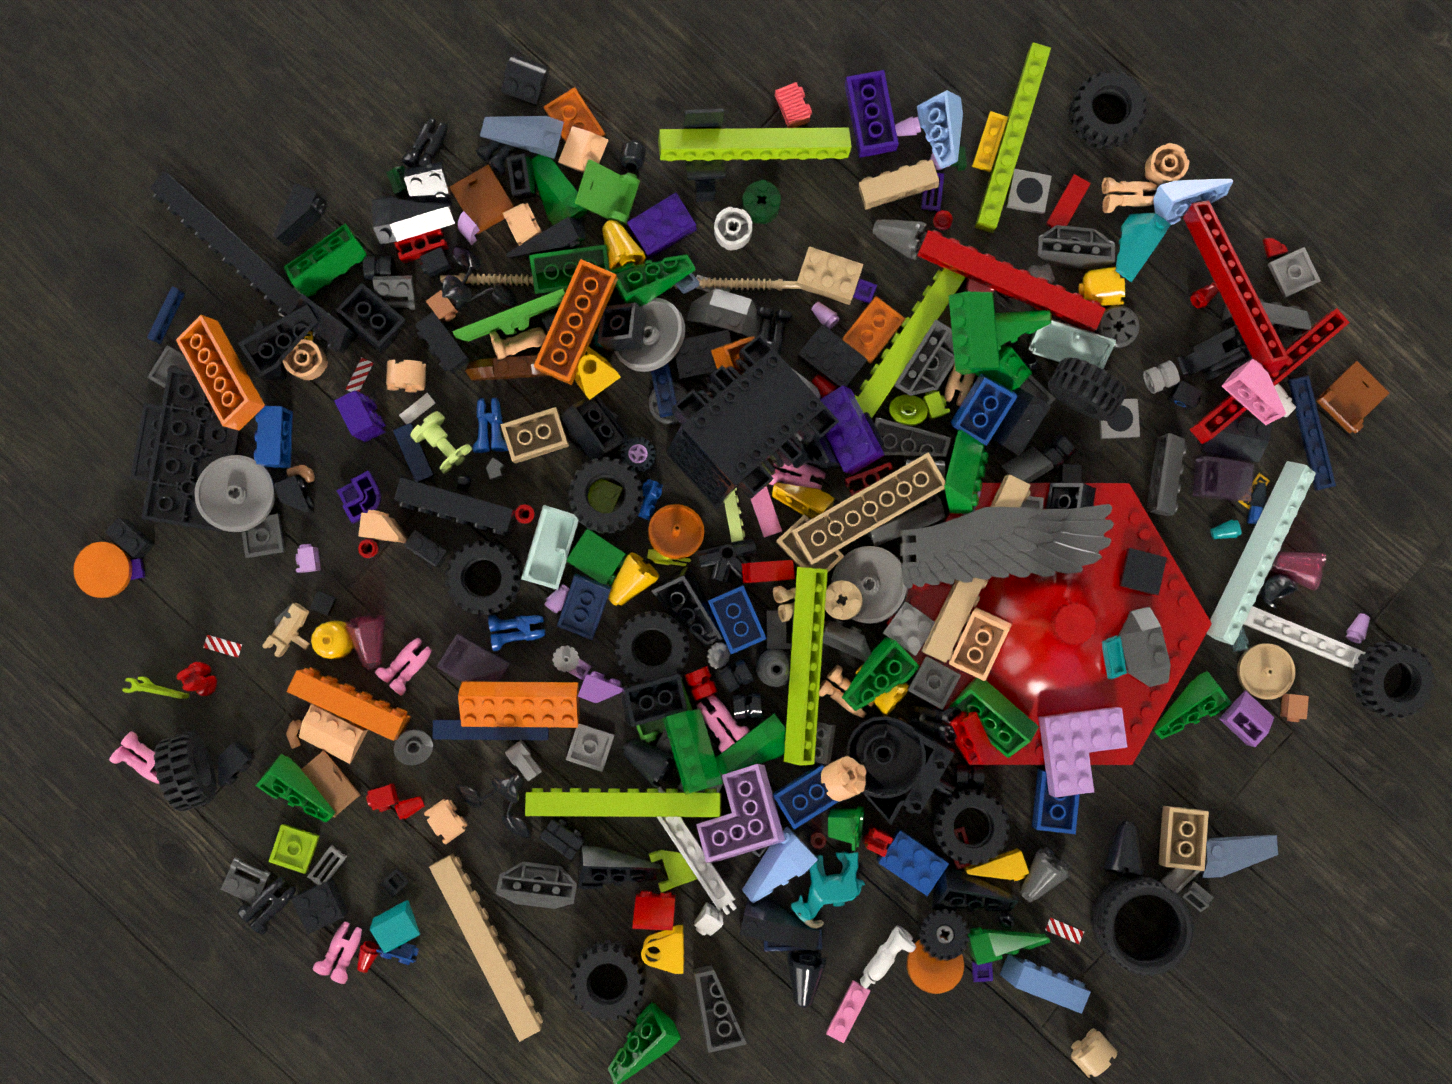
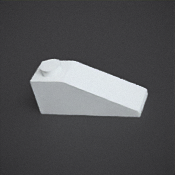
[694,902,723,936]

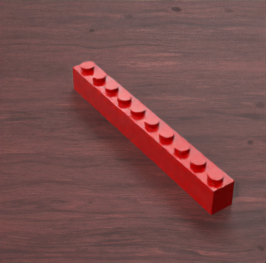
[1183,200,1289,374]
[917,230,1106,332]
[1189,308,1350,444]

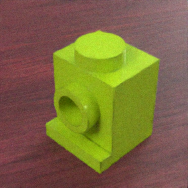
[922,390,950,420]

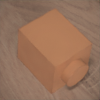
[426,290,458,323]
[1280,694,1309,722]

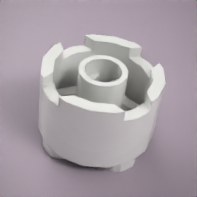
[714,207,752,251]

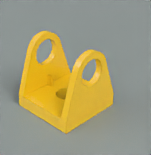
[575,347,621,400]
[641,925,684,974]

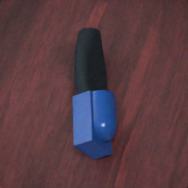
[1247,482,1267,525]

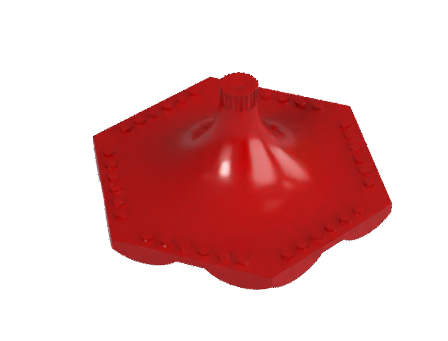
[886,483,1212,765]

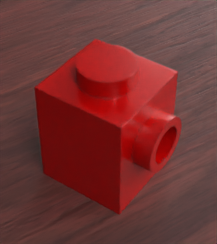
[366,783,399,812]

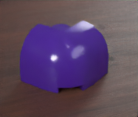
[337,471,381,524]

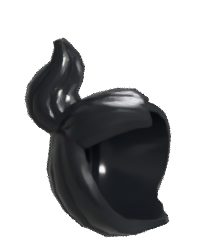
[1258,574,1298,608]

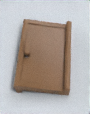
[301,750,361,817]

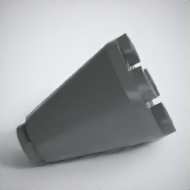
[873,219,927,260]
[756,649,791,687]
[1020,847,1070,902]

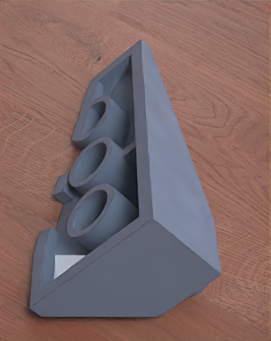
[480,116,564,159]
[1201,835,1278,878]

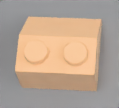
[558,126,608,173]

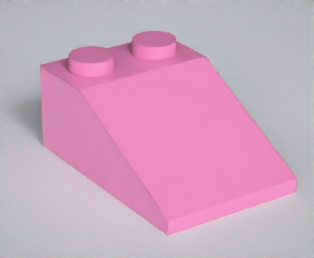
[1222,359,1286,425]

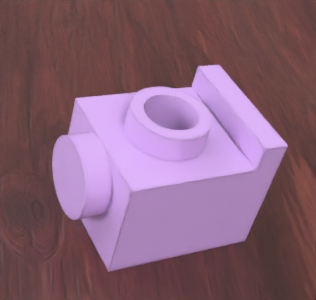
[296,544,321,573]

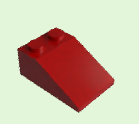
[632,890,676,931]

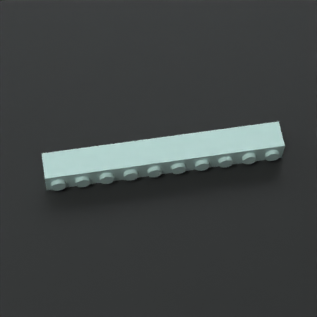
[1206,461,1316,645]

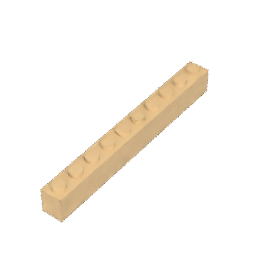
[921,475,1031,662]
[429,853,543,1042]

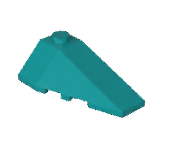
[1115,213,1171,282]

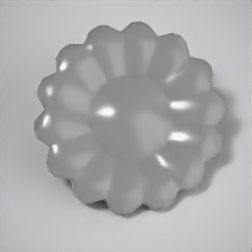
[707,642,730,669]
[552,645,579,672]

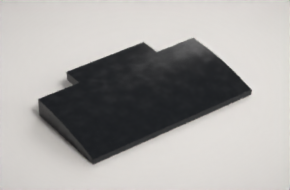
[130,368,239,532]

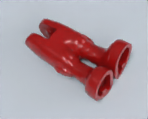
[177,662,217,696]

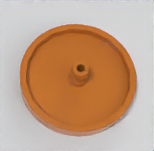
[648,504,704,559]
[74,542,132,598]
[907,935,964,994]

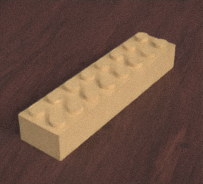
[791,452,945,565]

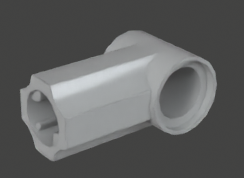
[505,740,542,781]

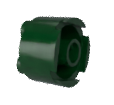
[742,180,781,224]

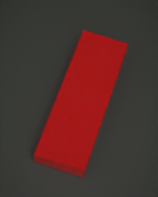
[1045,174,1091,228]

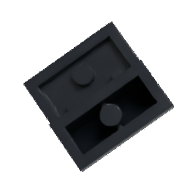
[501,55,550,105]

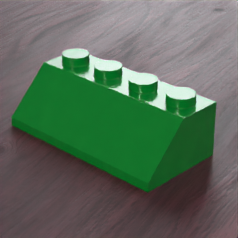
[284,223,367,297]
[529,245,610,294]
[949,291,1000,375]
[944,430,988,514]
[949,677,1039,758]
[663,709,723,795]

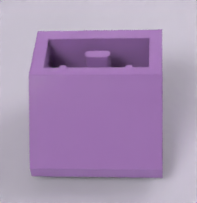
[578,671,625,703]
[1219,691,1274,747]

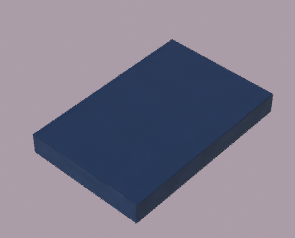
[557,574,612,640]

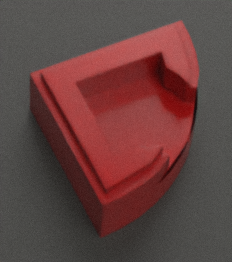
[1263,238,1288,258]

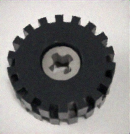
[918,909,970,961]

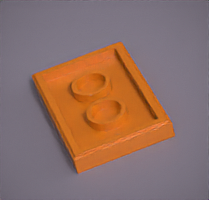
[543,87,606,142]
[842,296,906,364]

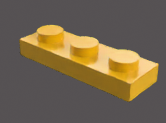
[972,111,1008,172]

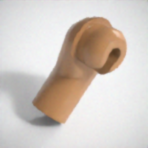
[286,465,315,483]
[286,720,302,749]

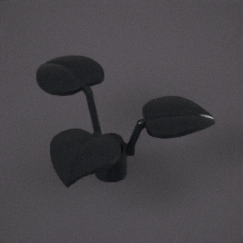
[442,245,519,309]
[455,774,532,838]

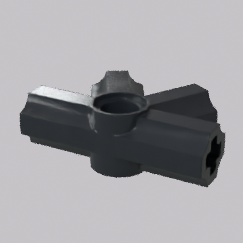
[697,538,757,583]

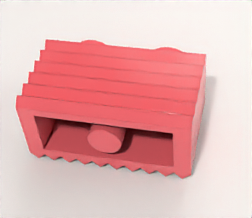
[775,82,812,128]

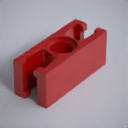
[394,228,449,263]
[844,462,893,497]
[742,560,795,583]
[950,711,995,764]
[862,824,893,857]

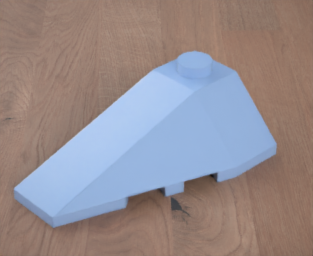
[917,90,963,169]
[1153,179,1233,225]
[742,827,818,903]

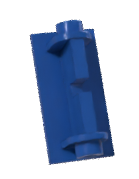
[638,479,663,521]
[376,943,419,965]

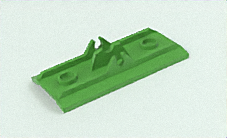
[453,289,565,342]

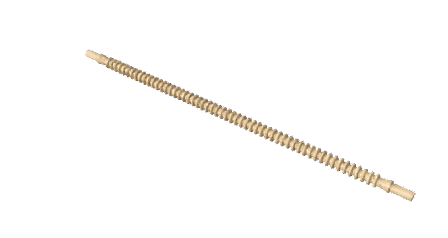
[440,273,801,291]

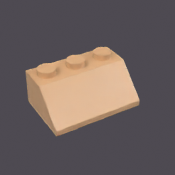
[359,510,409,543]
[299,704,368,764]

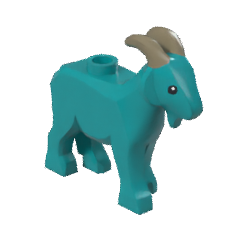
[791,851,865,928]

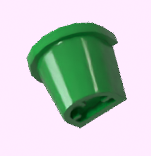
[828,806,865,851]

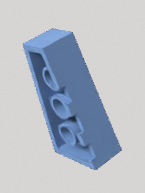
[1000,954,1091,1014]

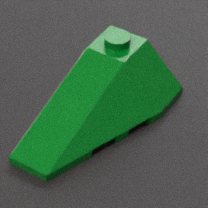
[532,154,589,226]
[715,714,786,775]
[255,754,336,822]
[608,1003,681,1084]

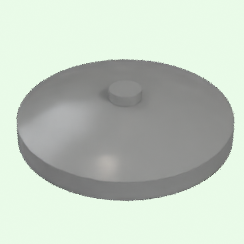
[614,298,685,372]
[195,455,275,532]
[831,546,908,624]

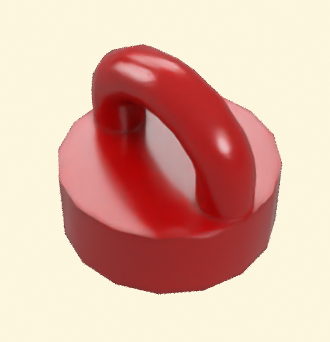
[933,210,953,230]

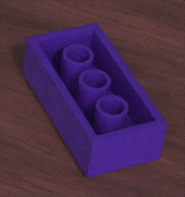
[845,70,899,158]
[820,386,885,474]

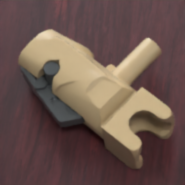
[263,603,310,657]

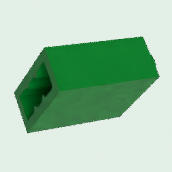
[566,529,627,585]

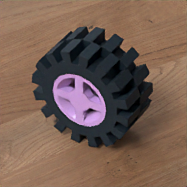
[621,437,656,472]

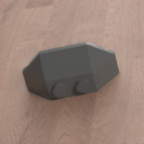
[1038,225,1115,270]
[686,288,762,338]
[894,319,955,396]
[1119,606,1171,687]
[823,618,871,662]
[496,862,577,909]

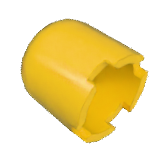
[1078,267,1125,306]
[311,621,356,659]

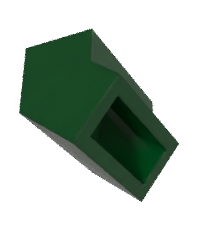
[386,166,409,197]

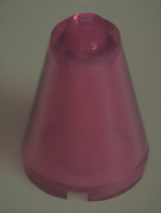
[1270,552,1326,591]
[345,615,385,670]

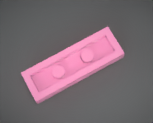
[826,980,870,1043]

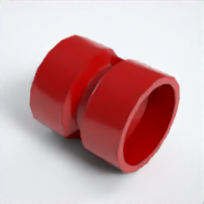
[684,666,717,700]

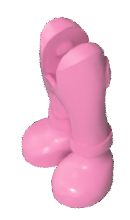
[769,463,826,490]
[375,638,432,696]
[696,694,750,752]
[109,731,159,784]
[312,921,362,984]

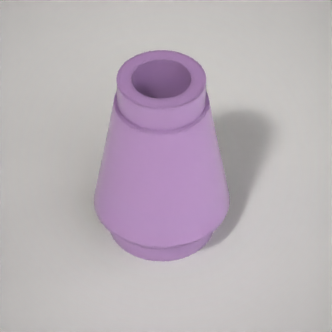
[895,116,921,136]
[811,302,839,329]
[544,584,570,613]
[1346,613,1370,643]

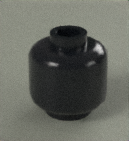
[620,140,646,170]

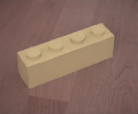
[859,160,939,210]

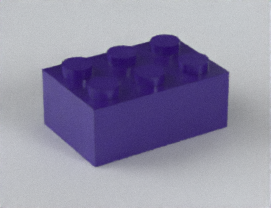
[627,193,697,260]
[334,390,386,442]

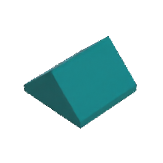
[370,900,420,953]

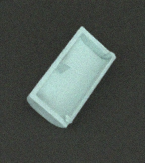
[1028,319,1116,369]
[521,505,578,590]

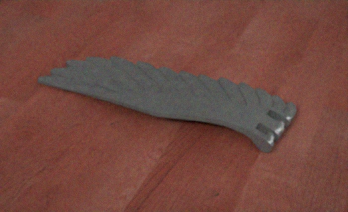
[900,504,1114,588]

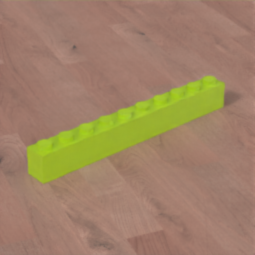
[974,42,1051,233]
[658,128,852,161]
[855,268,965,418]
[784,567,828,766]
[525,788,721,817]

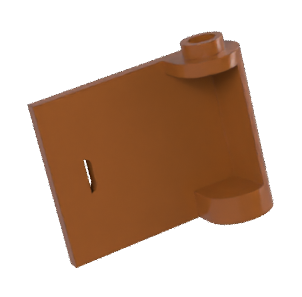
[450,165,514,235]
[1316,361,1389,433]

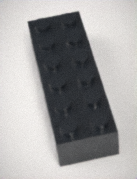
[394,478,516,536]

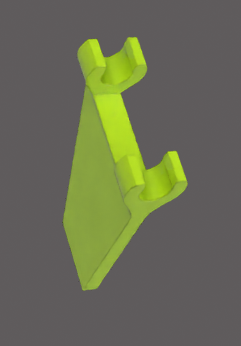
[122,676,190,699]
[649,850,698,892]

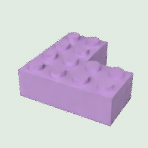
[1038,707,1127,797]
[696,764,785,863]

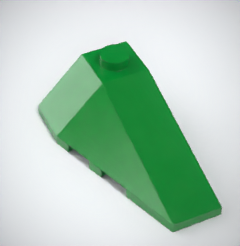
[610,255,695,307]
[995,310,1052,350]
[842,637,920,711]
[1153,671,1232,739]
[968,927,1050,965]

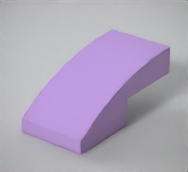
[458,211,480,245]

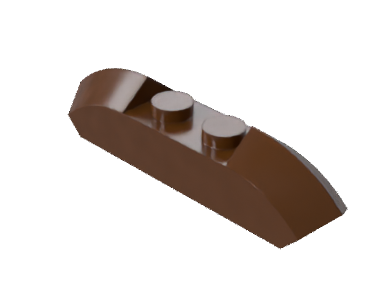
[465,355,549,381]

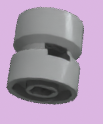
[1143,361,1180,394]

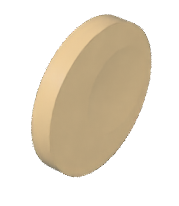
[1237,643,1295,699]

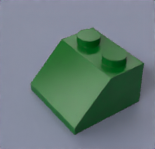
[975,344,1032,390]

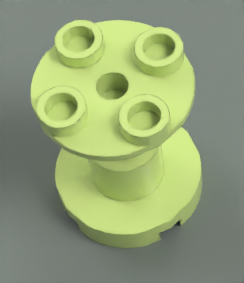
[410,411,472,474]

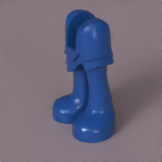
[473,398,508,453]
[488,615,545,651]

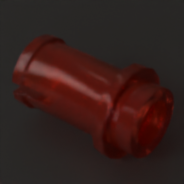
[811,832,826,849]

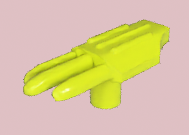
[647,549,691,566]

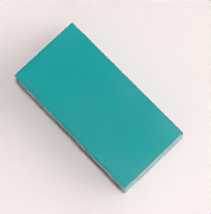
[1102,636,1127,679]

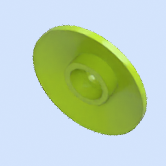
[889,395,928,426]

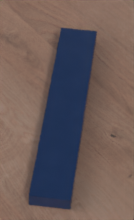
[1288,375,1336,491]
[433,720,549,740]

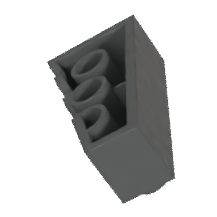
[874,417,951,456]
[693,965,747,1053]

